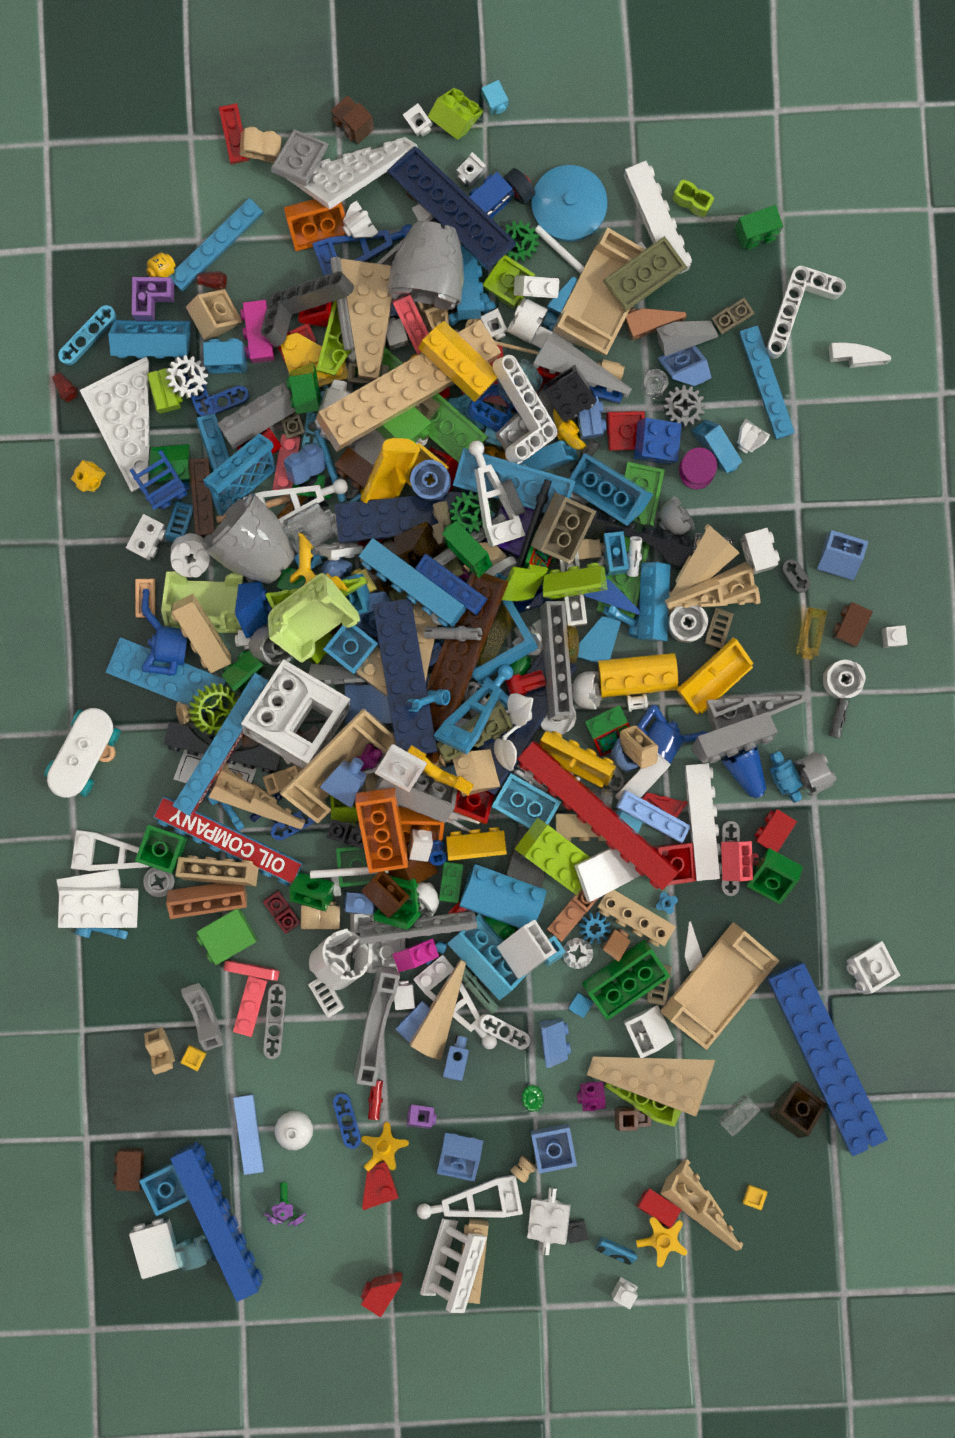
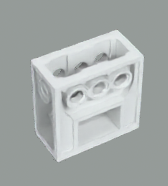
[241,659,350,769]

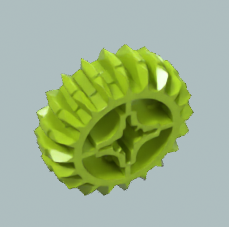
[188,683,239,735]

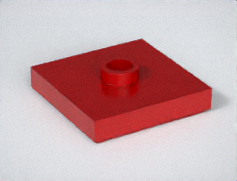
[606,411,645,451]

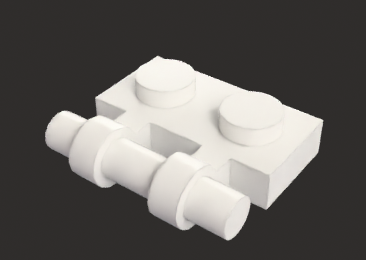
[312,542,363,560]

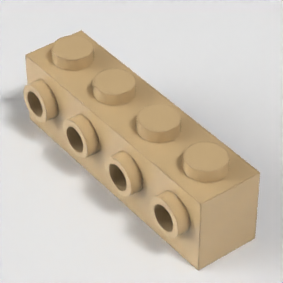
[171,594,231,673]
[175,855,259,887]
[597,890,676,947]
[461,1218,489,1304]

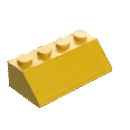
[418,321,498,402]

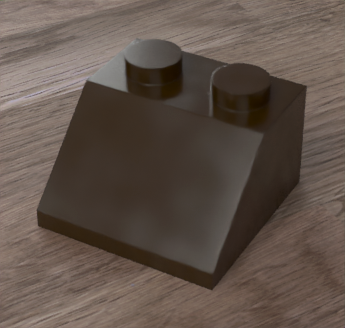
[769,1081,827,1138]

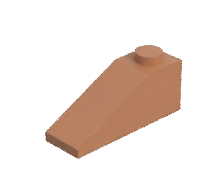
[624,308,686,341]

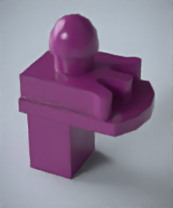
[356,743,383,771]

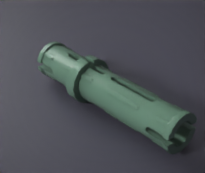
[462,967,499,1015]

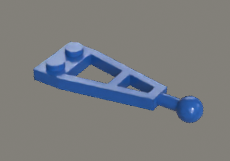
[312,224,413,276]

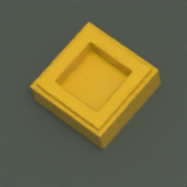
[180,1045,207,1071]
[742,1184,768,1210]

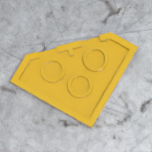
[281,333,348,388]

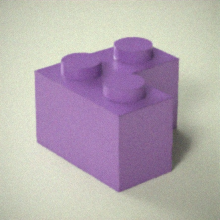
[132,277,174,321]

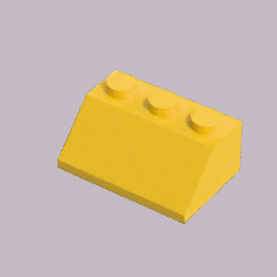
[446,827,507,861]

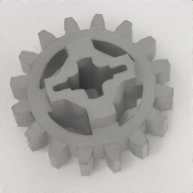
[663,385,706,428]

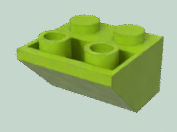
[428,88,484,140]

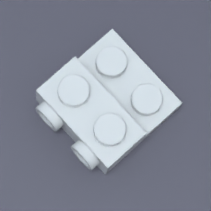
[366,938,405,973]
[846,941,900,994]

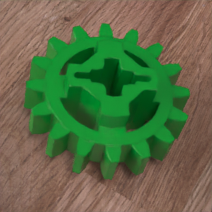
[504,220,539,263]
[449,491,492,534]

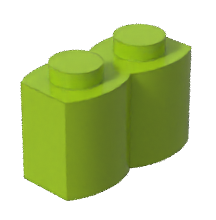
[672,180,714,217]

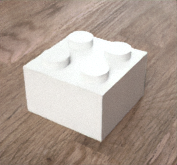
[740,528,780,575]

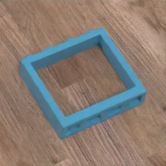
[441,600,538,683]

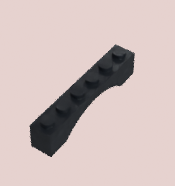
[585,507,694,567]
[164,722,282,774]

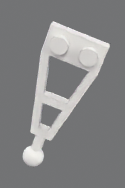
[469,441,525,547]
[243,479,348,524]
[71,830,150,871]
[413,955,497,1049]
[417,1174,523,1219]

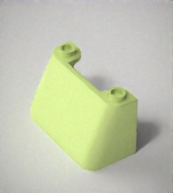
[161,571,244,633]
[268,573,360,663]

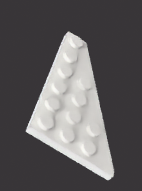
[286,137,417,209]
[80,357,150,493]

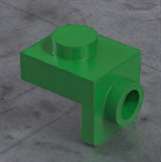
[484,916,517,940]

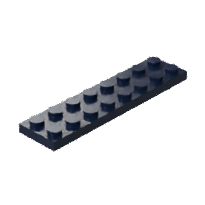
[387,146,516,270]
[334,490,492,544]
[372,599,437,754]
[478,650,578,796]

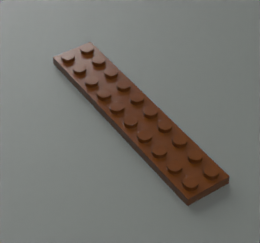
[425,572,508,764]

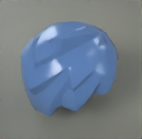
[321,557,353,579]
[611,738,639,772]

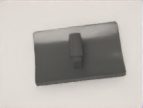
[506,826,546,888]

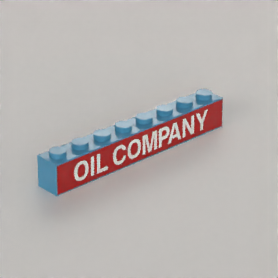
[173,673,269,816]
[154,796,304,886]

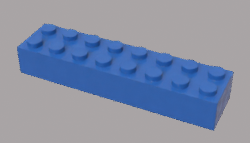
[170,1141,263,1302]

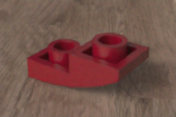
[262,890,301,934]

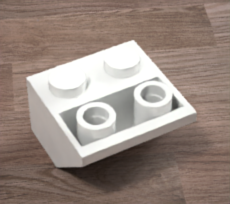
[623,1004,674,1058]

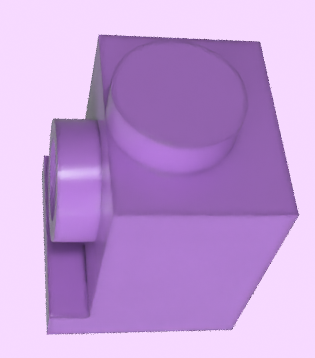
[406,1105,436,1129]

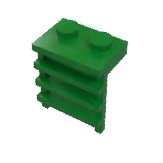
[373,871,421,930]

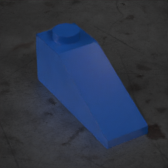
[584,575,640,615]

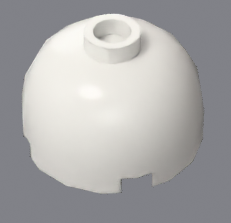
[571,671,602,710]
[407,882,439,918]
[275,1110,313,1151]

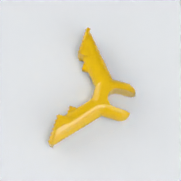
[290,533,349,591]
[407,745,474,795]

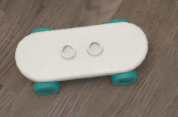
[44,708,121,798]

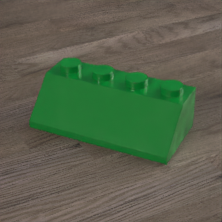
[581,939,671,1021]

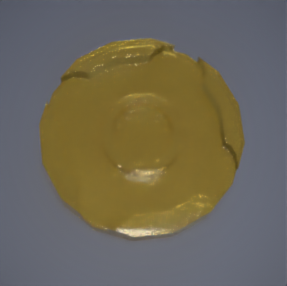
[567,625,579,664]

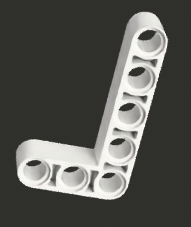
[766,266,846,359]
[493,355,557,463]

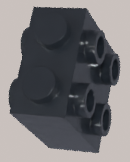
[543,365,597,422]

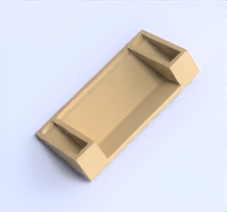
[551,228,645,356]
[280,709,395,823]
[660,922,779,1050]

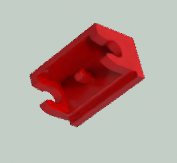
[635,1188,682,1228]

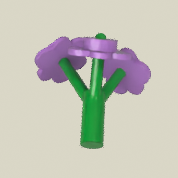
[264,1183,307,1227]

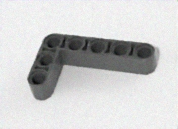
[261,271,354,347]

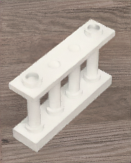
[420,1219,487,1313]

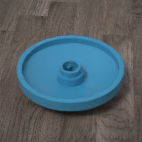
[531,165,607,242]

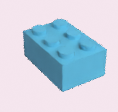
[491,773,561,829]

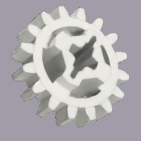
[165,355,208,398]

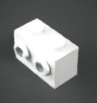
[126,514,167,560]

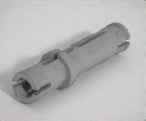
[424,626,482,641]

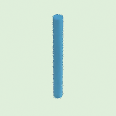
[314,429,347,503]

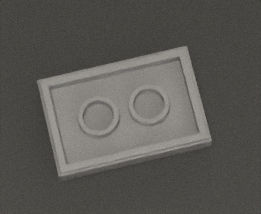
[271,129,329,186]

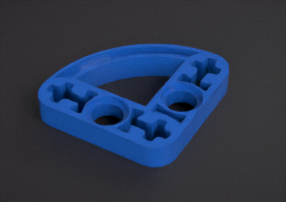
[467,384,526,432]

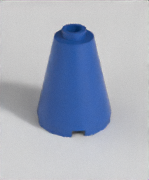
[721,745,766,798]

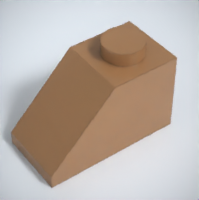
[600,928,630,961]

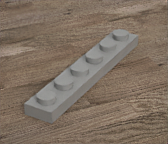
[359,911,477,944]

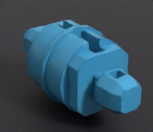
[769,751,803,803]

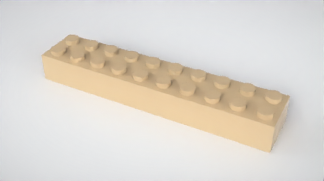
[316,320,501,452]

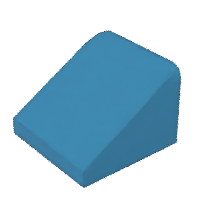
[567,992,594,1018]

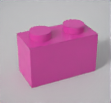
[392,939,439,972]

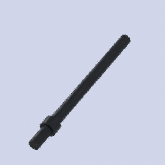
[516,479,552,568]

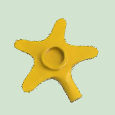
[553,408,586,450]
[361,1122,409,1172]
[636,1217,687,1267]

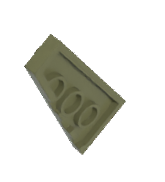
[436,700,513,761]

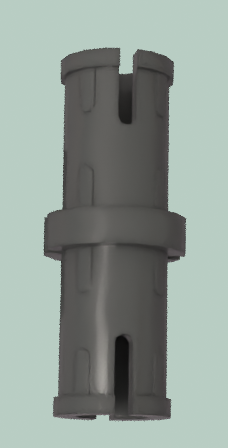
[828,699,850,739]

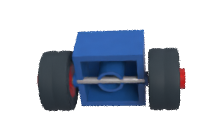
[469,168,536,219]

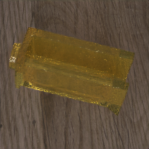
[796,607,828,660]

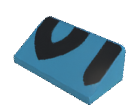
[596,1237,637,1265]

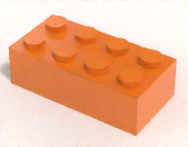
[355,787,408,873]

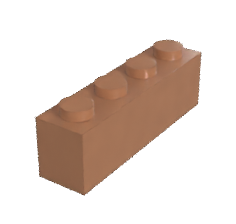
[166,883,247,919]

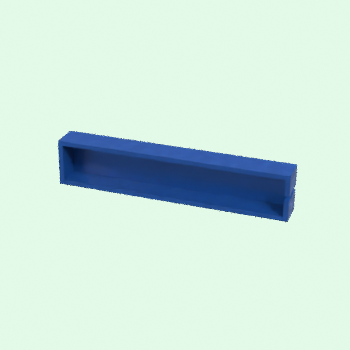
[766,961,888,1156]

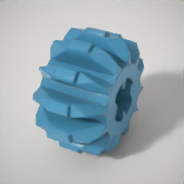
[578,912,611,944]

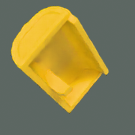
[360,438,420,503]
[676,638,754,715]
[598,653,678,698]
[540,731,616,788]

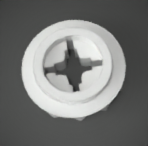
[563,938,593,969]

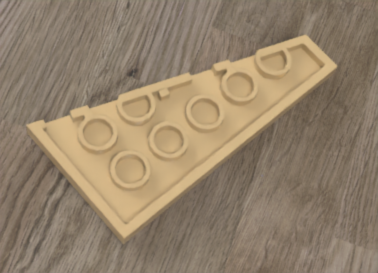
[341,259,393,380]
[587,1057,716,1116]

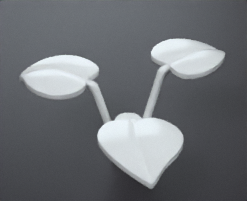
[467,689,533,771]

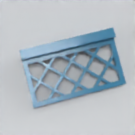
[203,433,276,516]

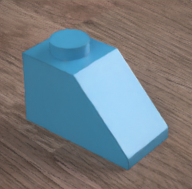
[604,531,629,576]

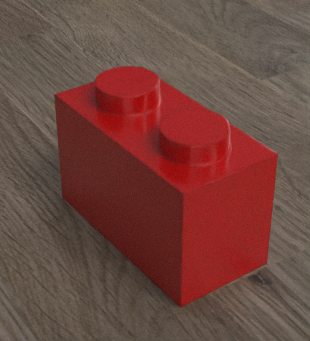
[754,809,797,852]

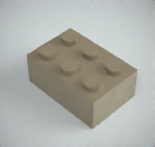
[531,492,596,564]

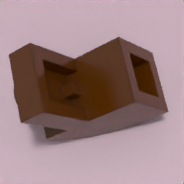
[615,1106,651,1131]

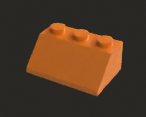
[284,199,346,251]
[399,807,444,852]

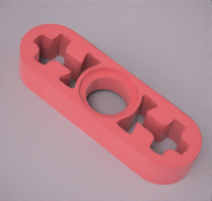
[223,960,280,981]

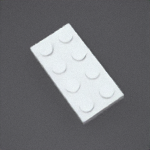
[58,888,138,928]

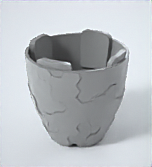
[387,221,464,309]
[202,494,295,584]

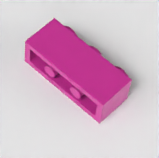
[240,300,275,363]

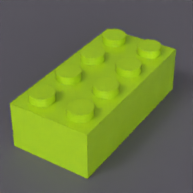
[515,818,590,895]

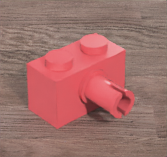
[721,841,759,881]

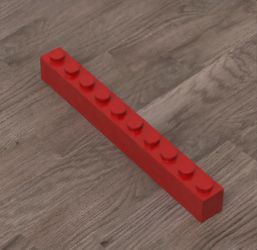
[517,741,679,890]

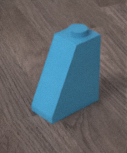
[691,419,743,473]
[521,441,579,471]
[571,615,621,664]

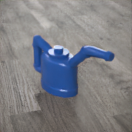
[141,589,187,676]
[636,704,708,764]

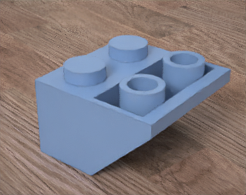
[816,530,869,581]

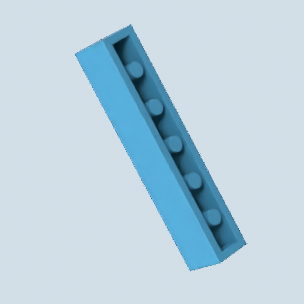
[358,538,467,627]

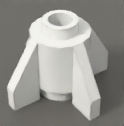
[342,201,378,238]
[737,419,770,453]
[512,619,543,656]

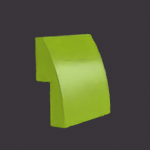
[502,564,548,601]

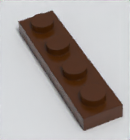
[189,458,215,536]

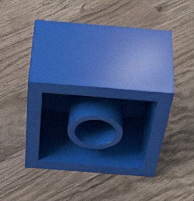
[634,418,682,465]

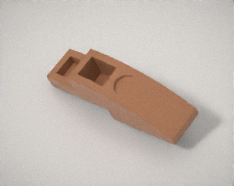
[546,889,598,943]

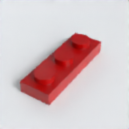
[219,103,250,165]

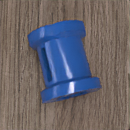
[429,840,446,865]

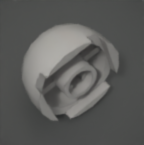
[659,496,695,536]

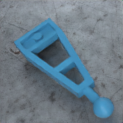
[434,665,513,755]

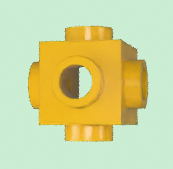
[71,460,106,492]

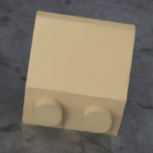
[186,289,243,340]
[453,749,500,797]

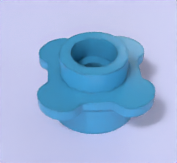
[656,892,678,914]

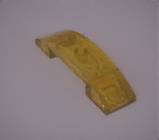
[476,605,520,667]

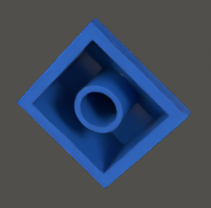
[235,581,272,638]

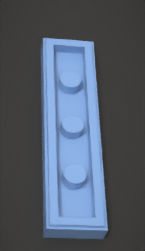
[616,790,691,843]
[233,1094,264,1175]

